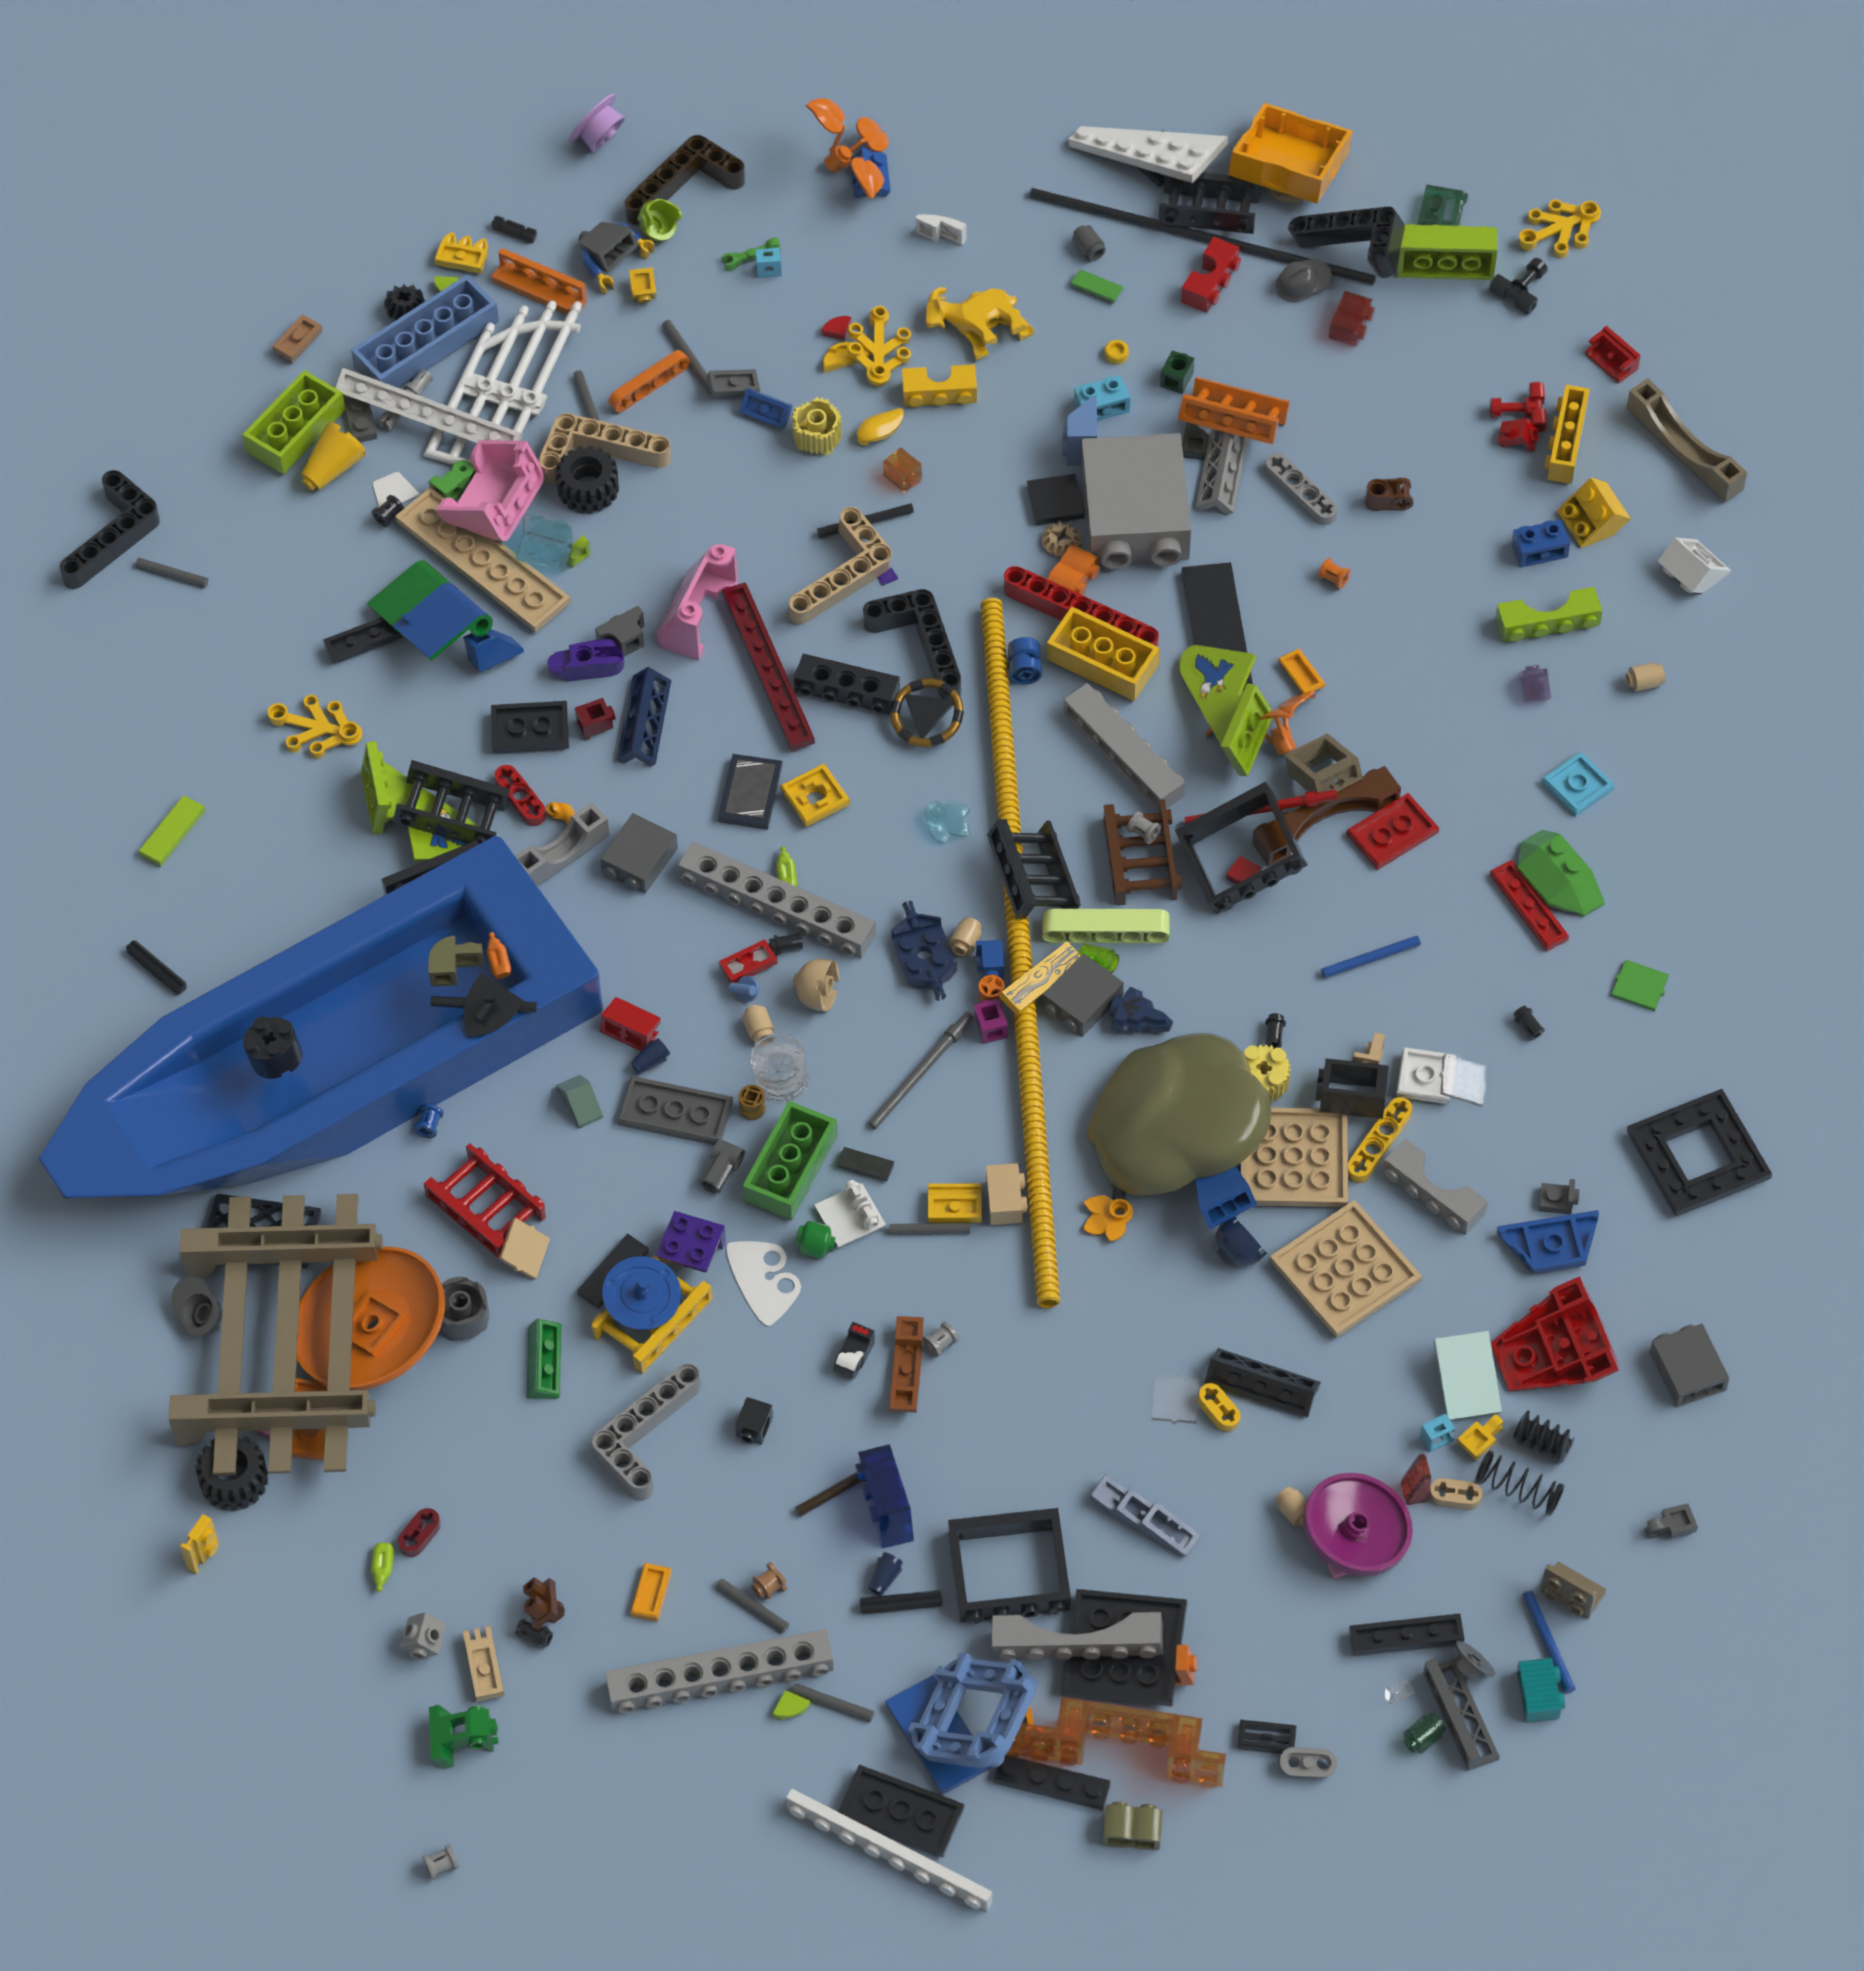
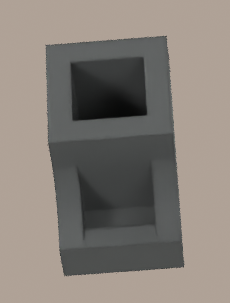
[595,606,645,657]

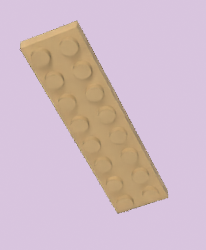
[395,487,571,633]

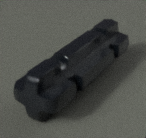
[492,216,537,243]

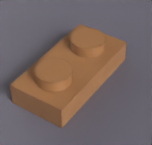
[272,314,323,363]

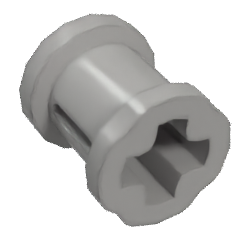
[1127,811,1161,844]
[923,1321,959,1357]
[423,1844,459,1880]

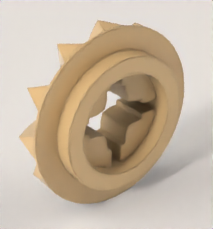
[1042,521,1081,556]

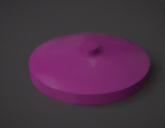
[1303,1473,1413,1576]

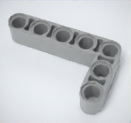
[592,1363,701,1501]

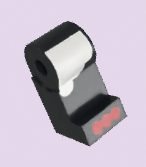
[833,1321,875,1379]

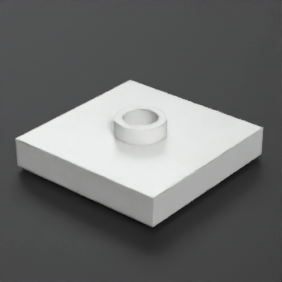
[1396,1047,1456,1105]

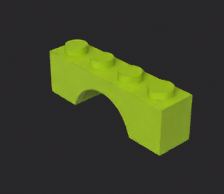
[1495,587,1602,642]

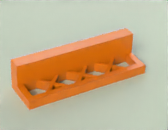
[491,248,587,315]

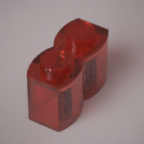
[1328,291,1375,346]

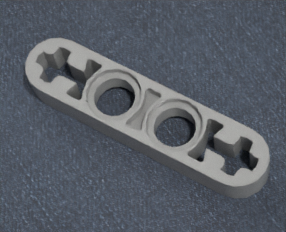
[1265,453,1337,525]

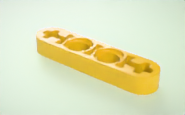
[1348,1097,1412,1183]

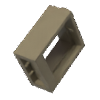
[1284,733,1363,793]

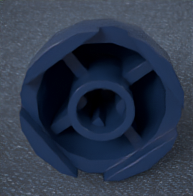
[1216,1217,1267,1267]

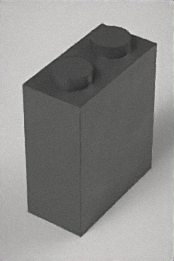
[600,813,678,894]
[1043,953,1124,1037]
[1650,1324,1729,1408]

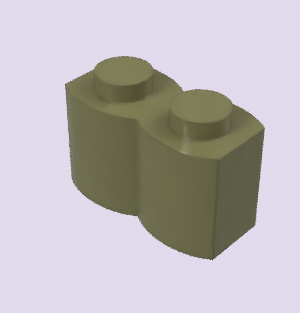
[1102,1801,1163,1850]

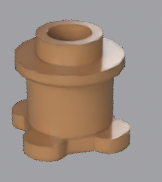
[751,1562,787,1600]

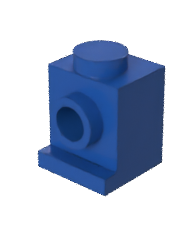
[976,940,1004,980]

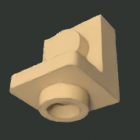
[1352,1032,1385,1064]

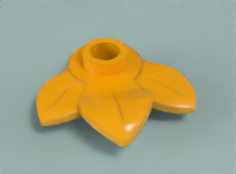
[1084,1195,1133,1242]

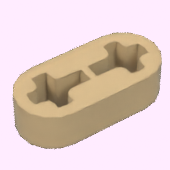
[1429,1478,1483,1510]

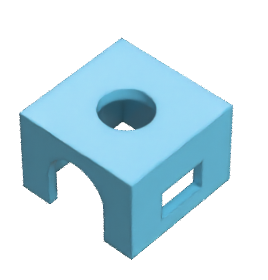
[756,248,782,278]
[1420,1413,1455,1452]

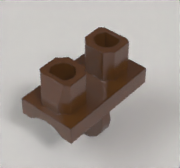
[523,1577,565,1631]

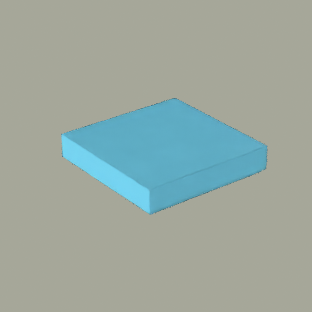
[1542,752,1615,816]

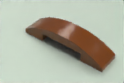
[889,1316,924,1413]

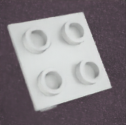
[814,1180,886,1248]

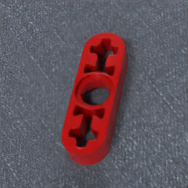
[494,765,546,826]

